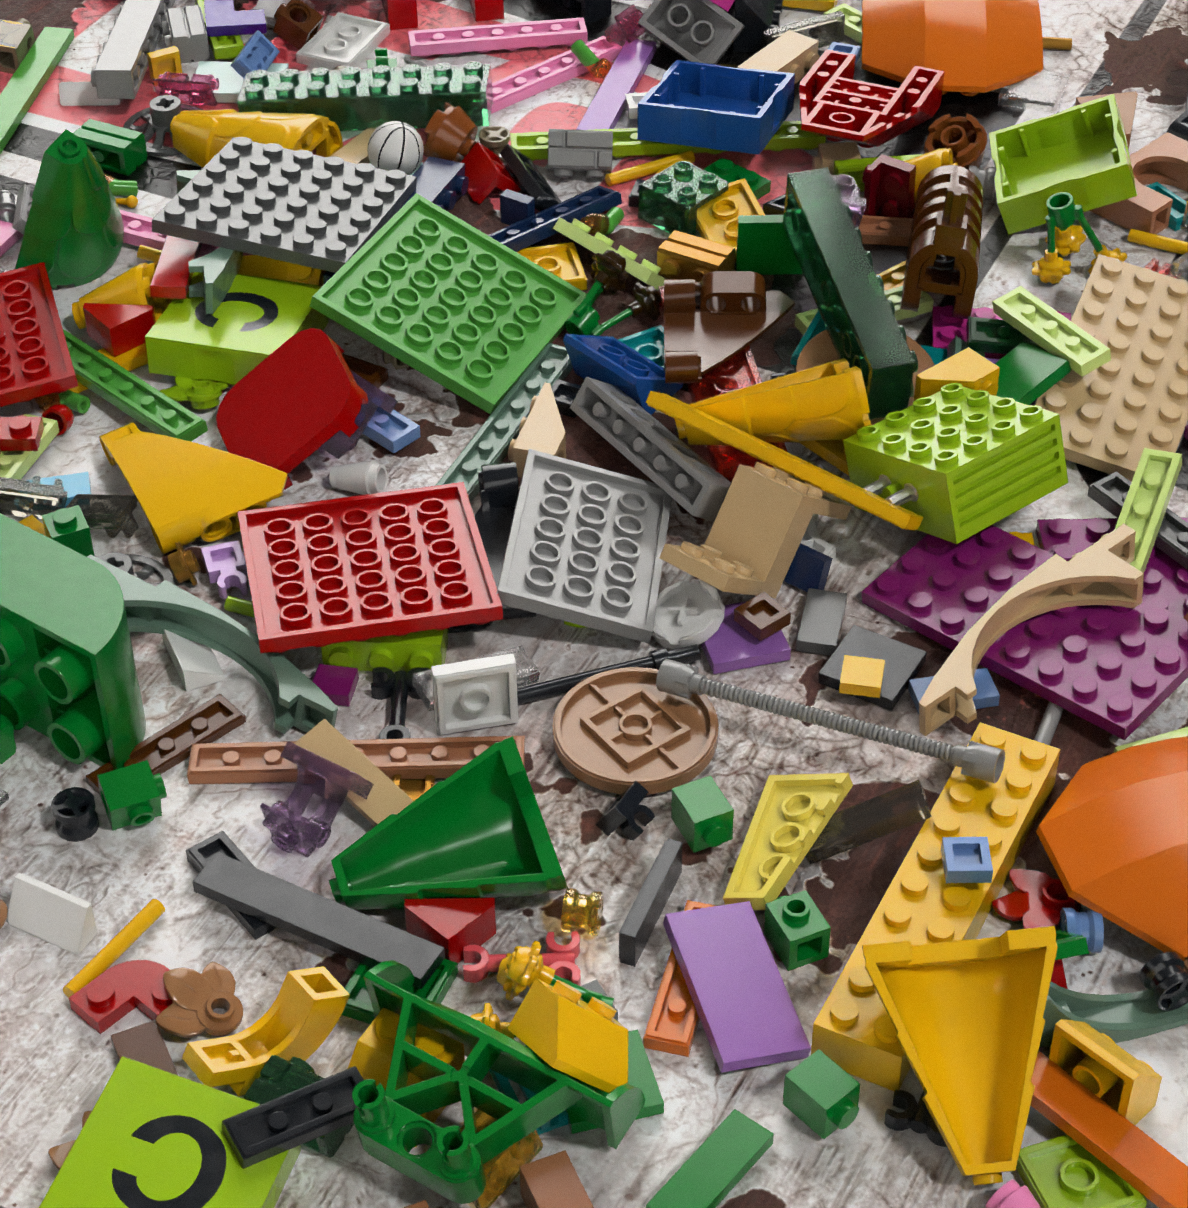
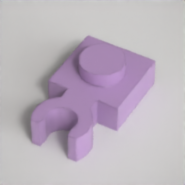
[201,540,248,600]

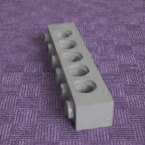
[570,377,731,521]

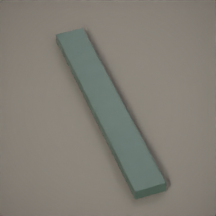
[436,343,573,503]

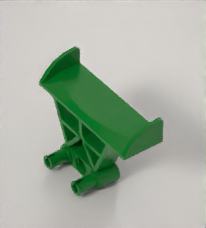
[352,960,645,1204]

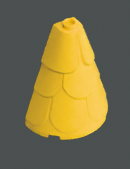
[170,109,343,168]
[675,358,872,446]
[862,926,1058,1185]

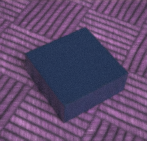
[500,189,535,225]
[784,543,833,593]

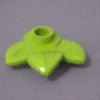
[160,376,229,409]

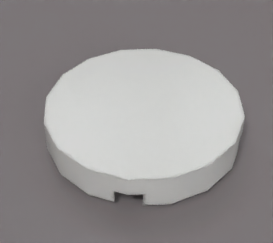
[652,580,725,649]

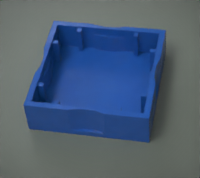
[638,60,795,155]

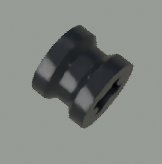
[51,787,99,842]
[1139,952,1188,1011]

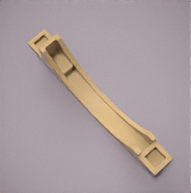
[919,524,1144,736]

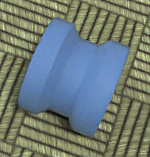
[1059,908,1104,953]

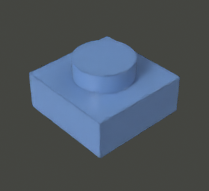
[941,837,993,883]

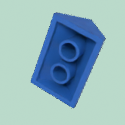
[563,334,683,415]

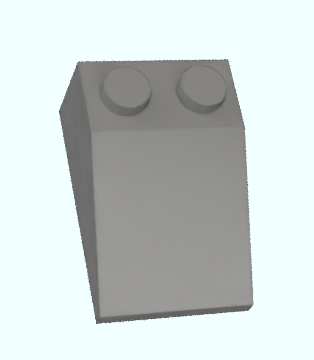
[638,0,745,64]

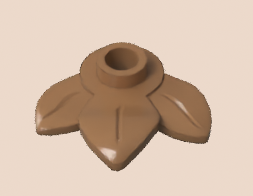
[155,961,243,1038]

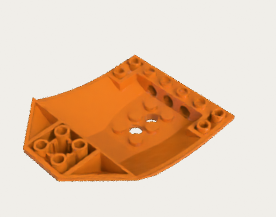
[861,0,1043,96]
[1036,736,1188,961]

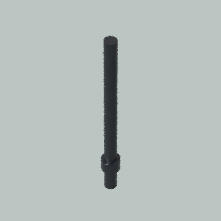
[517,644,701,705]

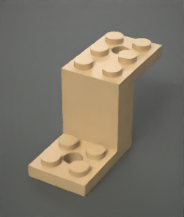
[659,462,852,598]

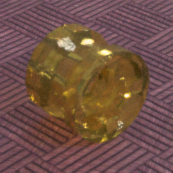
[561,888,604,936]

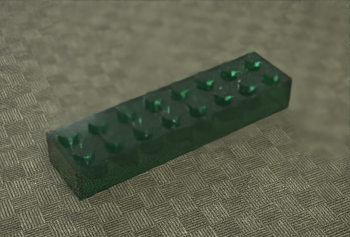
[237,61,493,131]
[783,167,918,420]

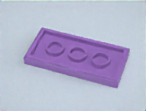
[663,901,811,1073]

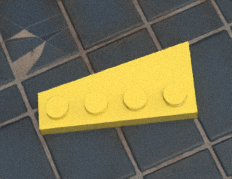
[723,773,853,910]

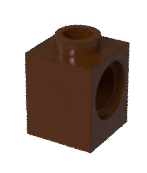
[273,0,324,50]

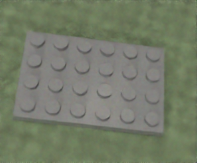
[497,449,672,643]

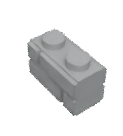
[161,5,210,64]
[547,129,613,178]

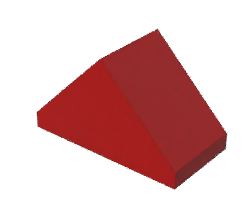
[83,303,156,357]
[404,898,496,964]

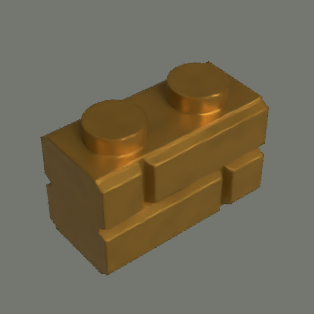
[657,230,736,284]

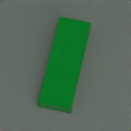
[646,1109,774,1208]

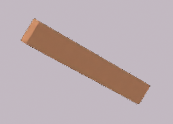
[187,735,525,784]

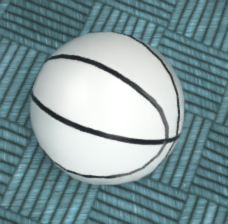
[367,121,424,175]

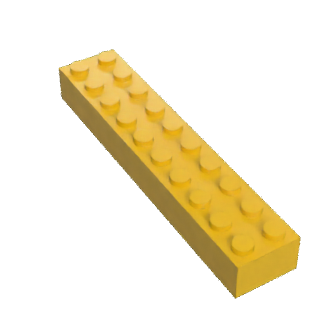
[811,722,1060,1092]

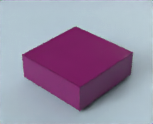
[313,664,359,706]

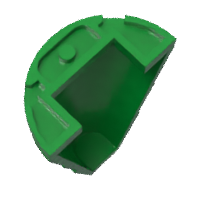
[15,129,124,289]
[329,736,568,910]

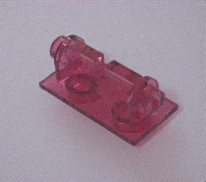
[605,4,646,44]
[152,71,220,106]

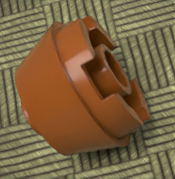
[423,103,478,162]
[924,114,987,170]

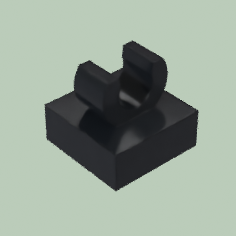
[595,781,655,841]

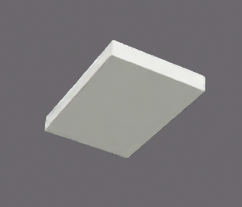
[296,12,390,73]

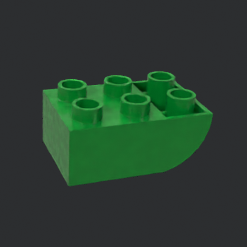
[0,513,146,770]

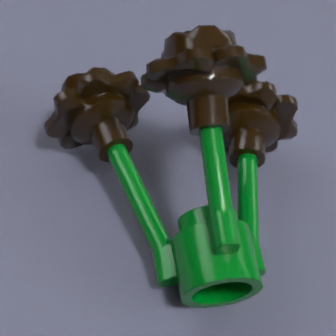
[564,250,663,336]

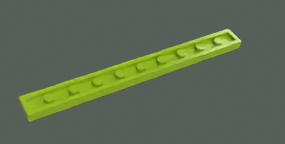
[510,121,826,161]

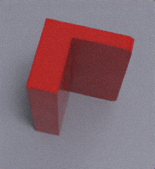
[460,142,521,204]

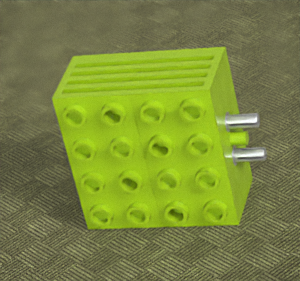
[843,383,1068,544]

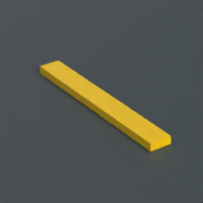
[645,391,923,531]

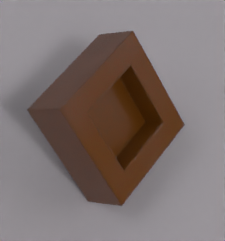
[734,592,791,641]

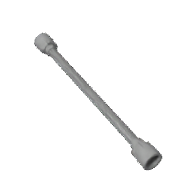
[656,659,1005,783]

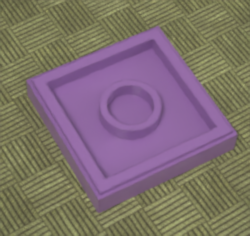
[701,601,791,674]

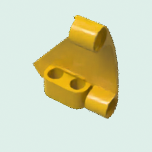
[99,422,288,554]

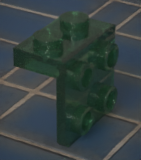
[638,161,729,236]

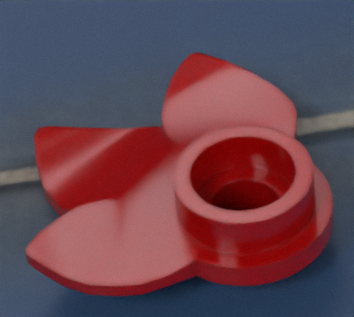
[992,869,1082,929]

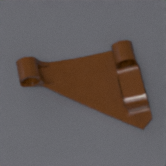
[664,271,795,383]

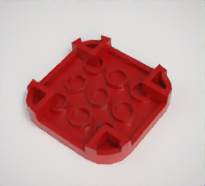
[216,328,369,490]

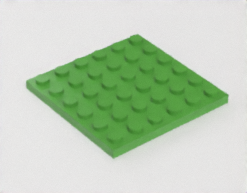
[310,193,587,414]

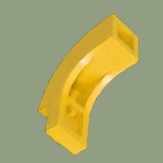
[182,966,350,1096]

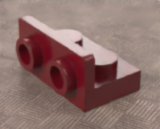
[861,154,916,218]

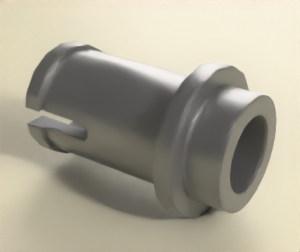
[0,190,16,223]

